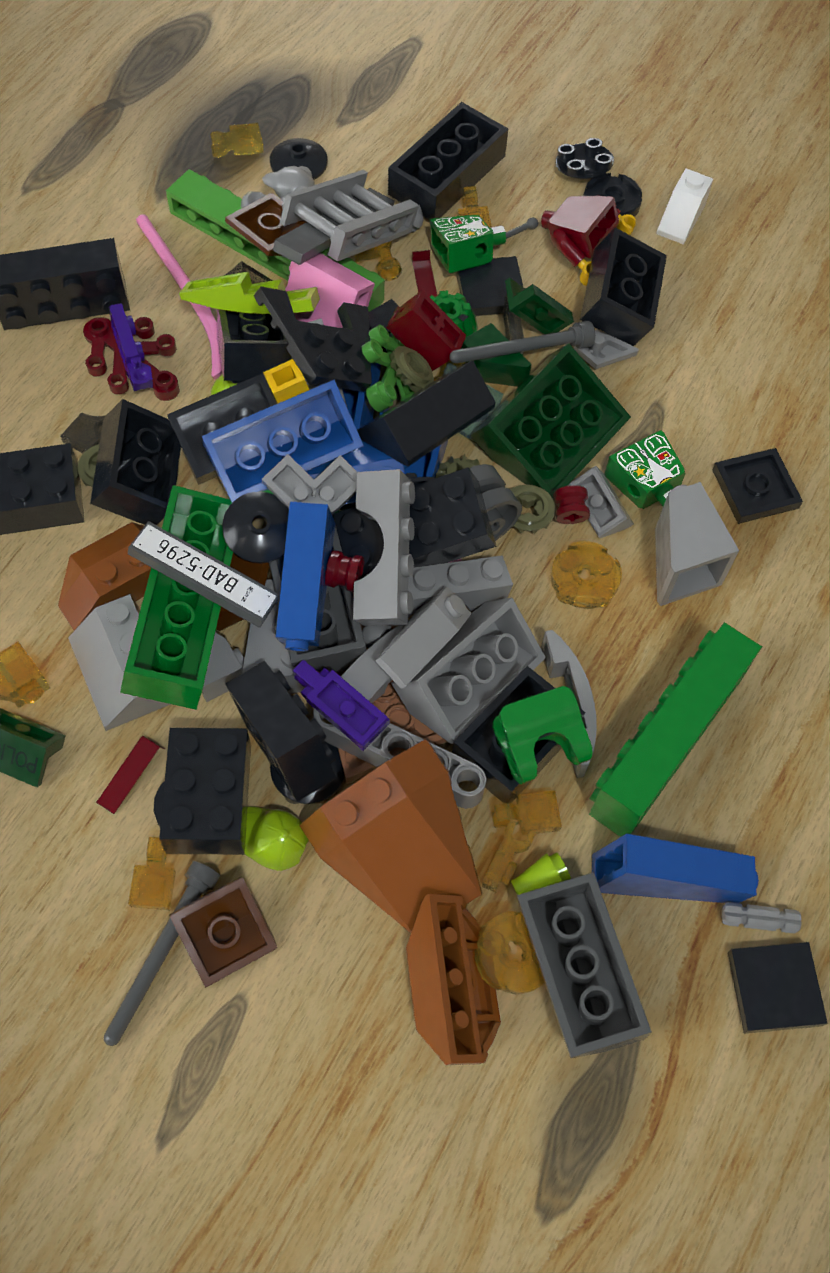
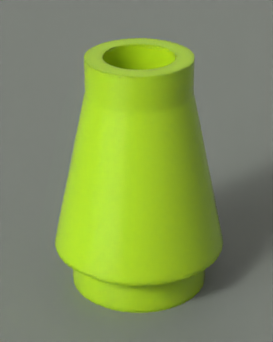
[510,852,571,895]

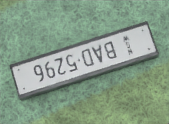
[127,521,280,628]

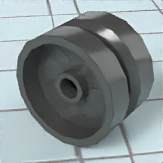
[470,464,522,541]

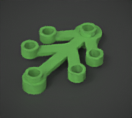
[362,325,418,412]

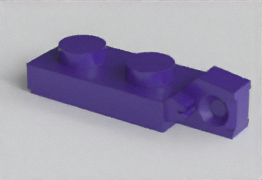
[109,303,153,391]
[293,660,390,751]

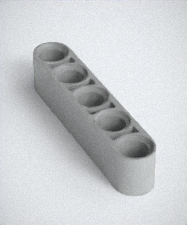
[314,709,486,809]

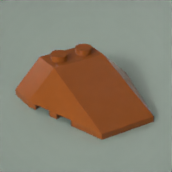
[300,739,483,933]

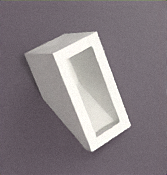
[656,169,713,245]

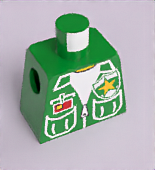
[430,215,506,273]
[604,430,685,509]

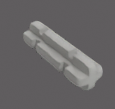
[721,902,802,933]

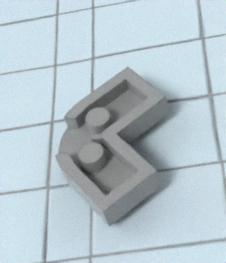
[262,454,357,514]

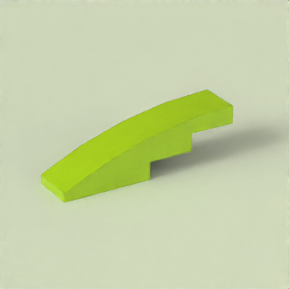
[179,272,320,314]

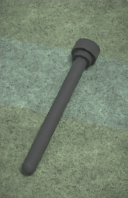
[450,321,596,363]
[104,861,220,1046]

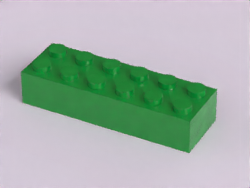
[120,485,233,710]
[589,622,762,837]

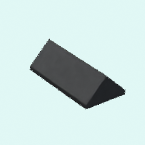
[357,360,496,467]

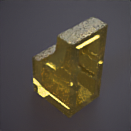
[0,642,50,709]

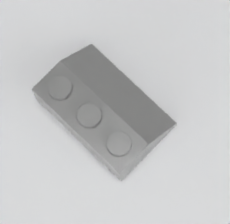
[68,594,171,731]

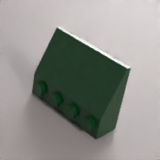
[470,343,631,501]

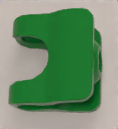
[493,686,593,785]

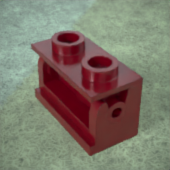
[386,290,466,371]

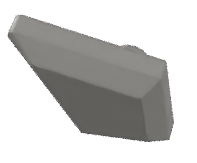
[574,329,638,369]

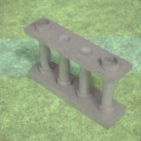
[280,170,419,262]

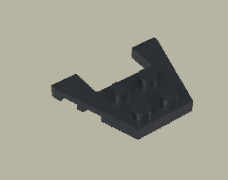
[254,286,372,392]

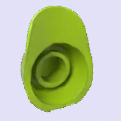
[245,807,309,871]

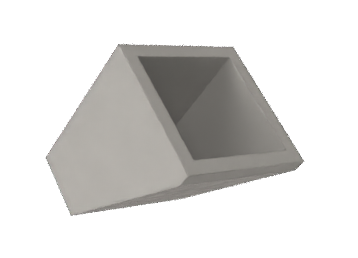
[655,482,739,606]

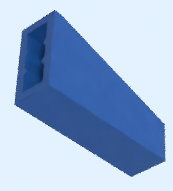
[276,502,335,651]
[592,834,759,903]

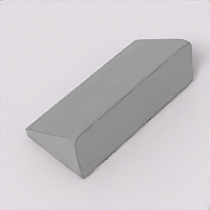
[569,466,634,539]

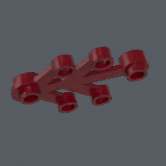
[83,317,180,401]

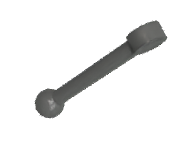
[493,217,538,249]

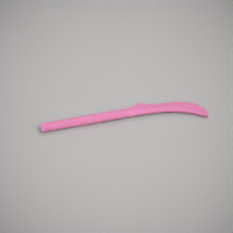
[136,214,223,380]

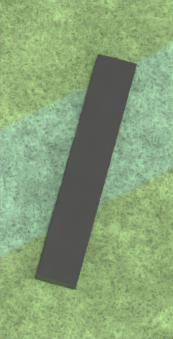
[273,188,395,265]

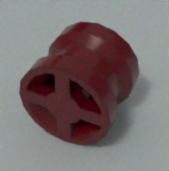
[554,485,590,524]
[325,550,364,592]

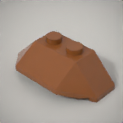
[58,522,151,631]
[406,894,501,1065]

